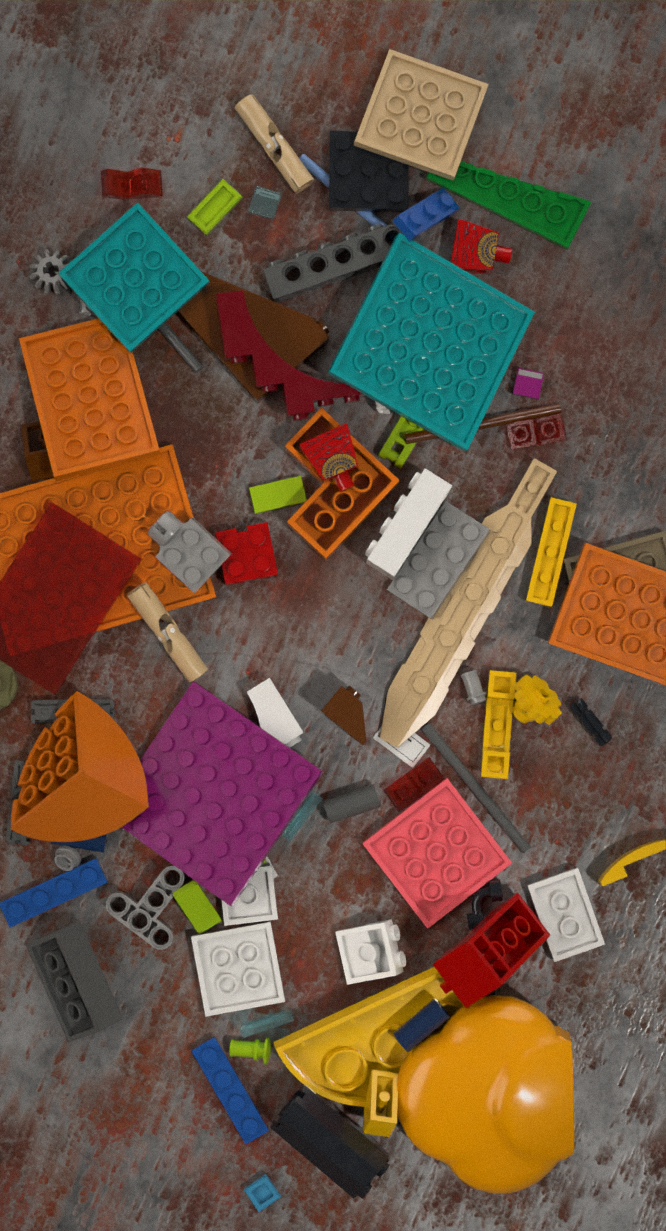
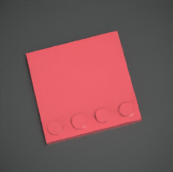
[362,778,512,929]

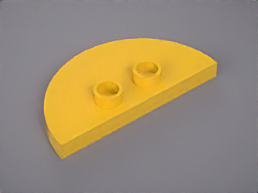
[274,967,463,1107]

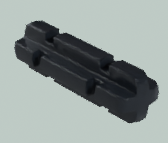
[570,698,612,746]

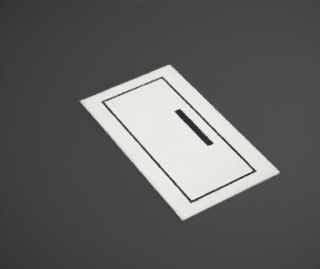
[373,726,430,768]

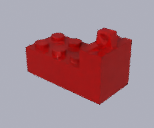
[432,892,550,1008]

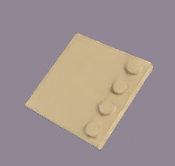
[354,49,489,181]

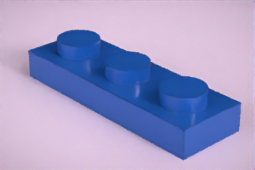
[393,188,460,241]

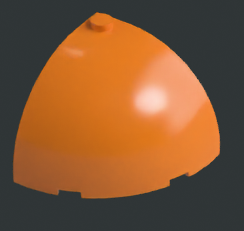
[11,691,149,842]

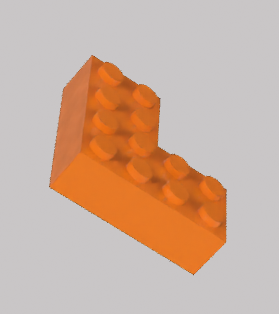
[285,407,400,561]

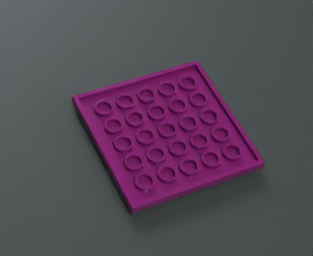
[122,681,324,906]

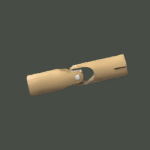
[234,94,314,194]
[127,582,208,682]

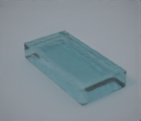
[283,793,323,841]
[240,1008,295,1038]

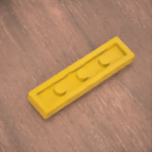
[525,497,577,607]

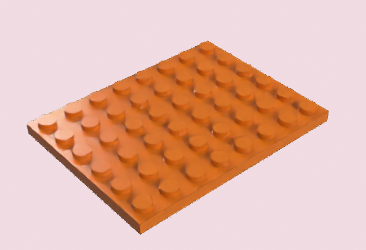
[0,444,217,657]

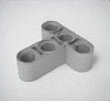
[106,865,186,950]

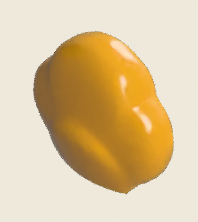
[397,995,574,1194]

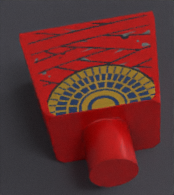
[451,219,512,274]
[299,423,358,493]

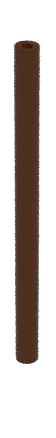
[404,403,561,444]

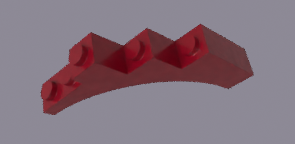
[215,290,364,421]

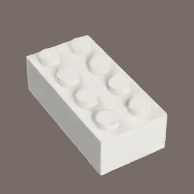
[365,469,452,580]

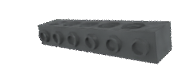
[263,220,424,303]

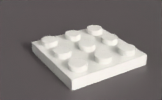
[191,921,285,1017]

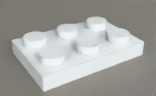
[527,868,605,962]

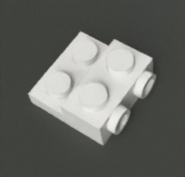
[335,919,406,985]

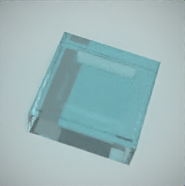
[248,186,282,220]

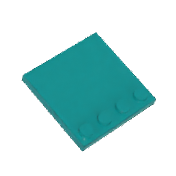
[58,203,210,353]

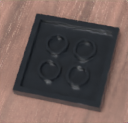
[329,131,409,213]

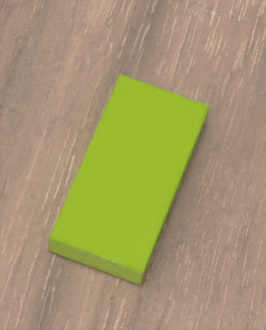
[187,179,243,236]
[249,476,307,514]
[172,880,222,934]

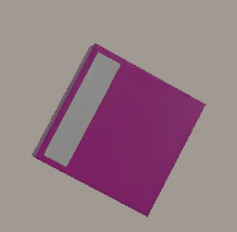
[512,368,544,400]

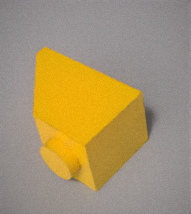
[363,1070,399,1137]

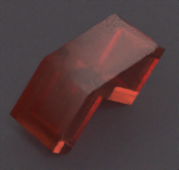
[101,167,163,200]

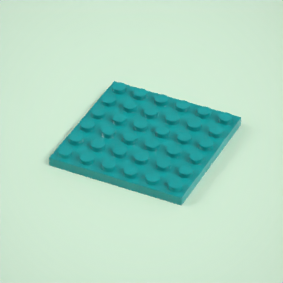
[327,233,535,451]

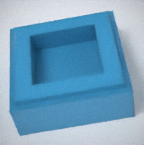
[244,1173,281,1212]

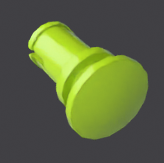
[229,1037,271,1065]

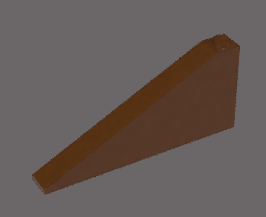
[177,271,330,404]

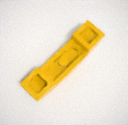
[481,670,516,780]
[598,839,666,887]

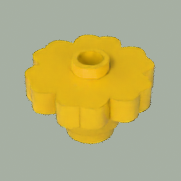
[512,674,562,725]

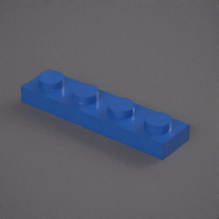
[0,858,108,927]
[191,1036,269,1144]

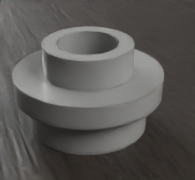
[54,846,81,871]

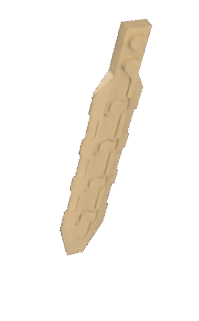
[380,458,557,748]

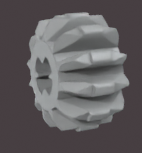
[30,249,70,295]

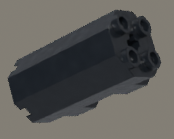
[270,1085,390,1199]

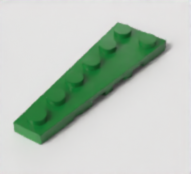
[426,161,591,250]

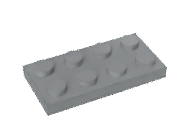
[387,501,491,619]

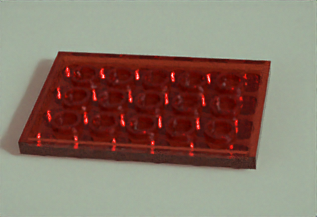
[0,502,142,695]

